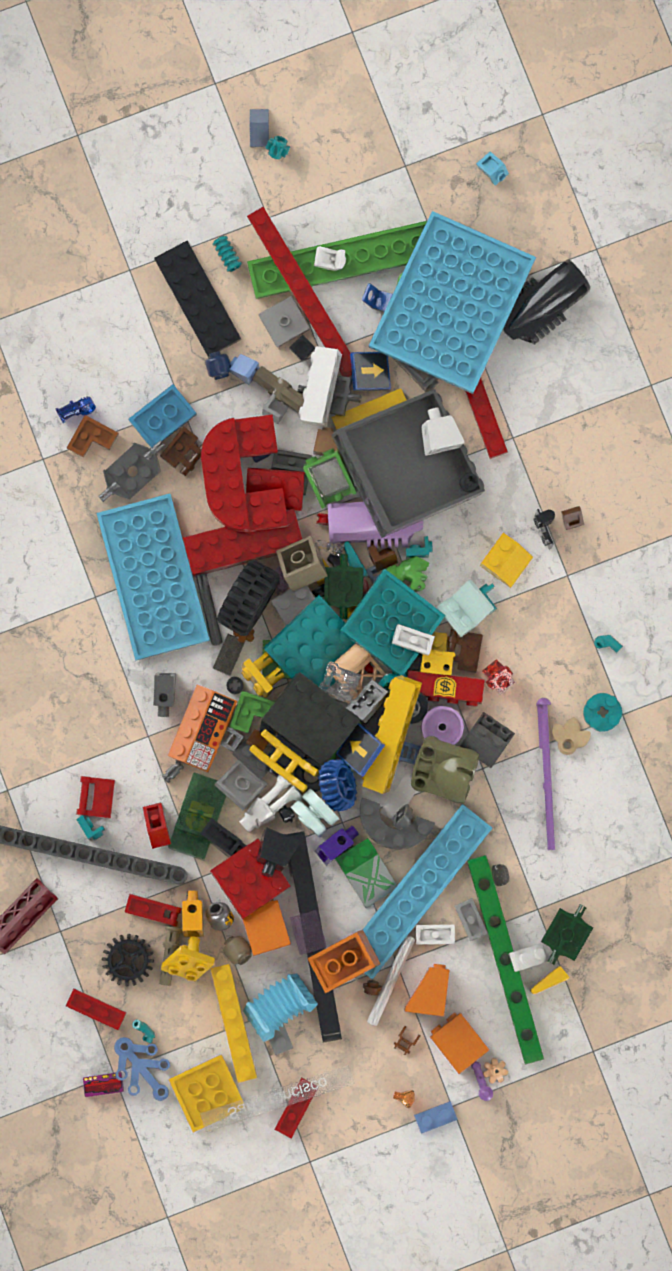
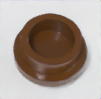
[363,980,382,995]

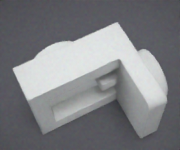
[314,246,346,271]

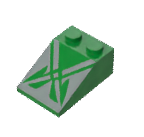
[335,838,397,908]

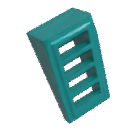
[344,541,368,578]

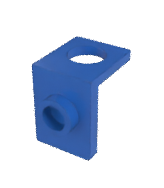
[362,283,393,312]

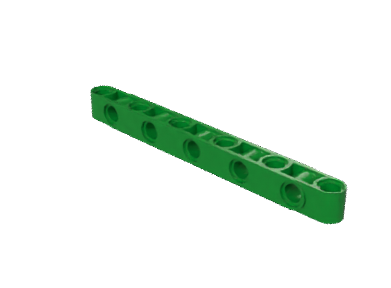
[467,855,544,1065]

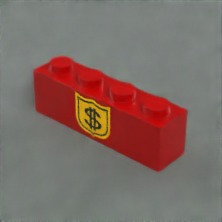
[407,670,485,707]

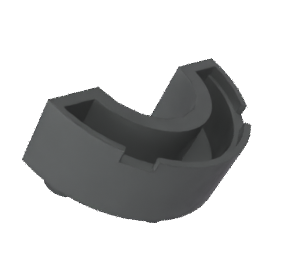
[360,798,435,850]

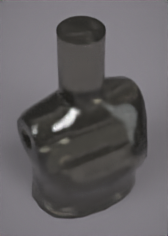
[492,864,510,887]

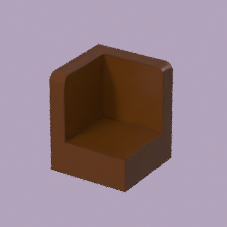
[367,545,398,572]

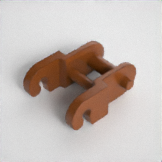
[394,1026,421,1055]

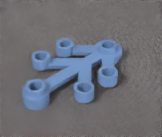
[114,1037,170,1101]

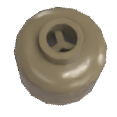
[223,936,252,965]

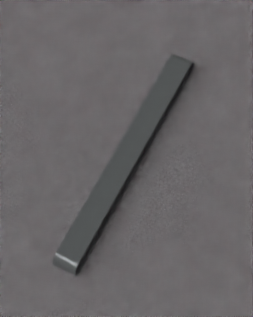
[0,825,188,884]

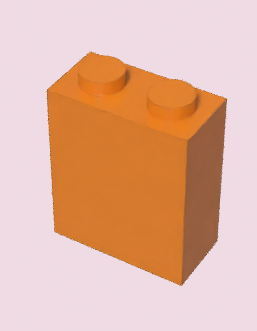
[430,1012,489,1074]

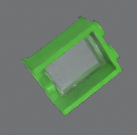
[303,448,358,509]

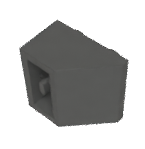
[459,712,515,768]

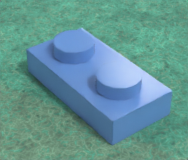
[414,1101,458,1134]

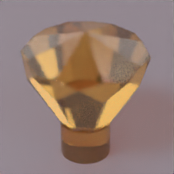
[393,1090,415,1108]

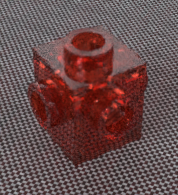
[482,659,515,694]

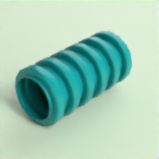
[212,236,242,272]

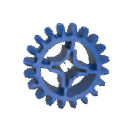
[318,759,358,812]

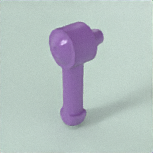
[471,1061,493,1101]

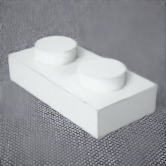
[392,624,435,656]
[416,924,455,945]
[509,943,548,972]

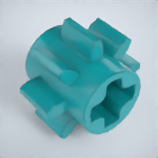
[265,136,290,159]

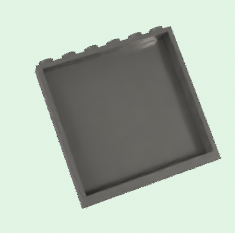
[331,389,485,538]

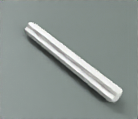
[367,935,415,1026]

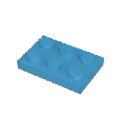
[128,384,197,448]

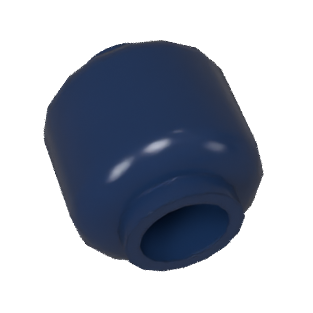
[205,351,231,380]

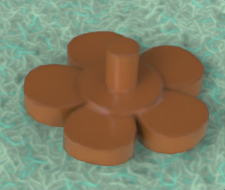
[233,628,255,643]

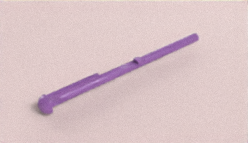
[536,698,555,850]

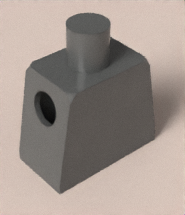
[153,673,176,717]

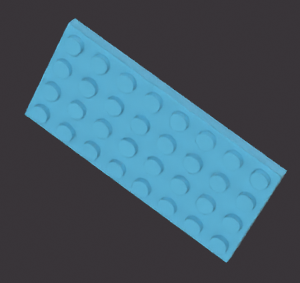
[96,494,210,661]

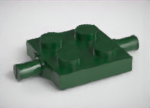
[324,554,364,619]
[540,904,594,965]

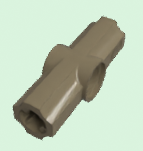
[252,366,304,413]

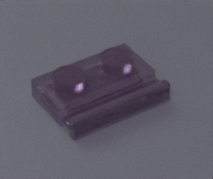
[290,910,327,955]

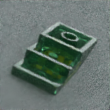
[168,772,226,861]

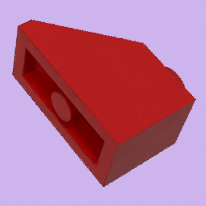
[143,802,171,849]

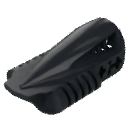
[503,259,590,345]

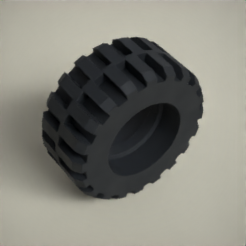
[217,560,280,636]

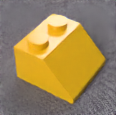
[480,532,533,588]

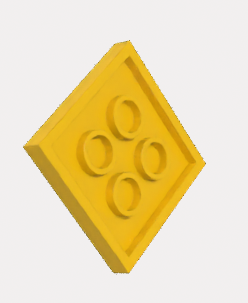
[168,1054,246,1133]

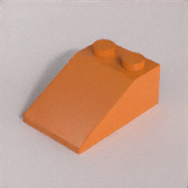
[307,930,381,993]

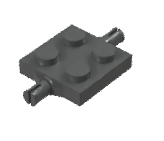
[298,376,362,416]

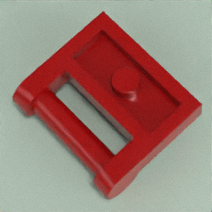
[76,776,115,819]

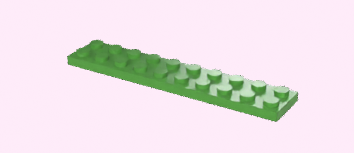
[247,221,427,299]

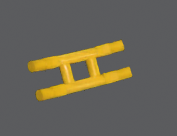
[249,729,319,792]

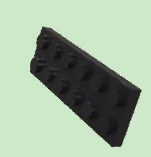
[154,241,241,358]

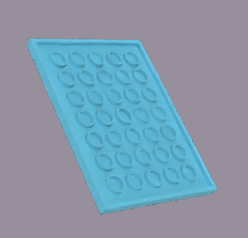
[369,211,536,394]

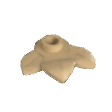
[552,717,591,755]

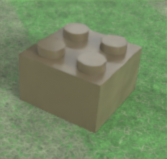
[276,536,328,591]

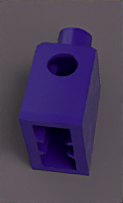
[315,826,359,866]

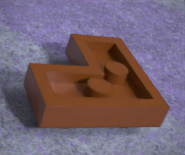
[66,415,119,458]

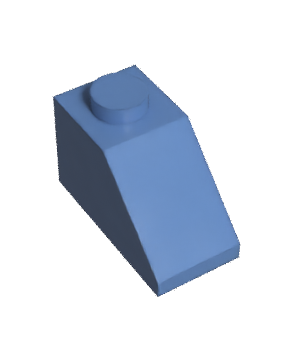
[230,354,260,385]

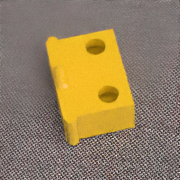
[420,650,456,675]

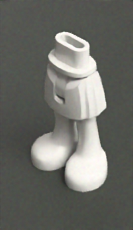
[239,775,304,833]

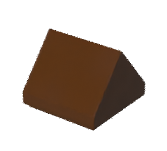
[246,729,269,751]

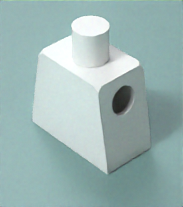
[422,408,465,455]

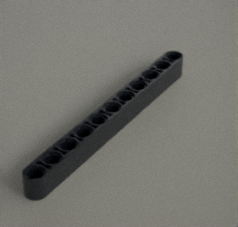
[285,831,342,1043]

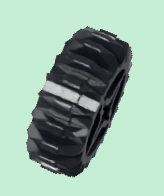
[102,934,154,986]

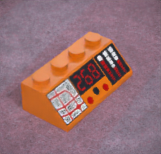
[168,685,237,773]

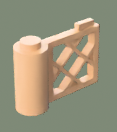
[329,643,386,699]

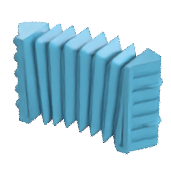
[243,974,318,1042]

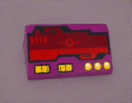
[83,1072,124,1097]

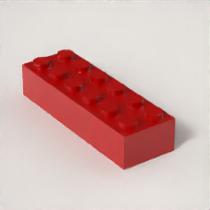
[183,509,302,577]

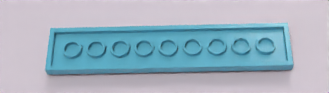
[363,804,492,979]

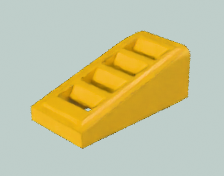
[530,966,570,994]

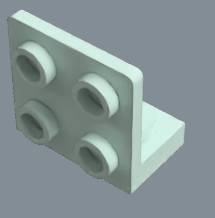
[437,580,494,637]

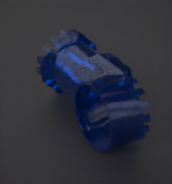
[55,396,96,423]

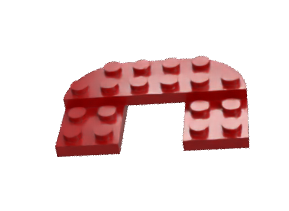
[201,414,288,532]

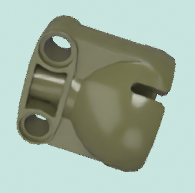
[411,736,480,803]

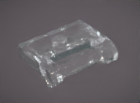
[319,662,361,704]

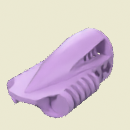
[327,502,424,549]

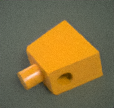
[182,891,204,937]

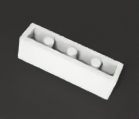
[299,346,342,428]

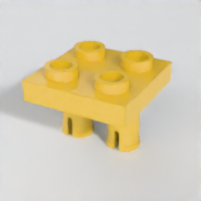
[241,652,285,698]
[161,936,215,981]

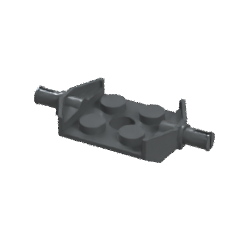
[98,440,165,502]

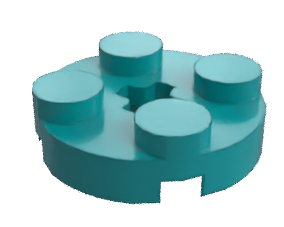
[583,693,622,732]

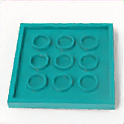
[340,569,446,676]
[263,595,355,692]

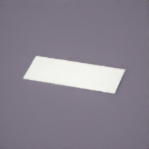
[380,772,416,821]

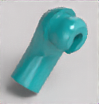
[594,635,623,653]
[132,1019,155,1043]

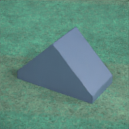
[250,109,269,147]

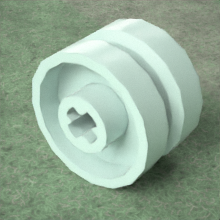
[291,789,339,837]

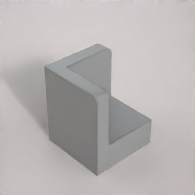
[262,393,288,424]

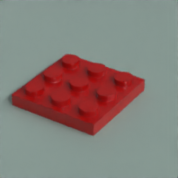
[210,839,291,919]

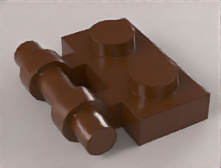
[160,426,203,476]
[444,629,483,673]

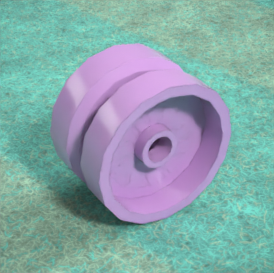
[420,705,464,745]

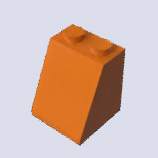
[243,899,291,956]
[404,964,450,1016]

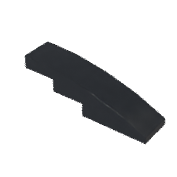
[200,818,247,858]

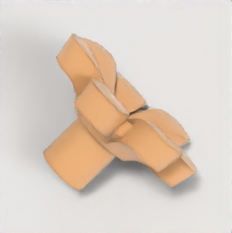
[483,1058,508,1084]

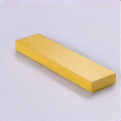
[331,388,407,430]

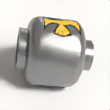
[206,902,234,931]

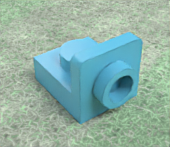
[476,151,509,185]

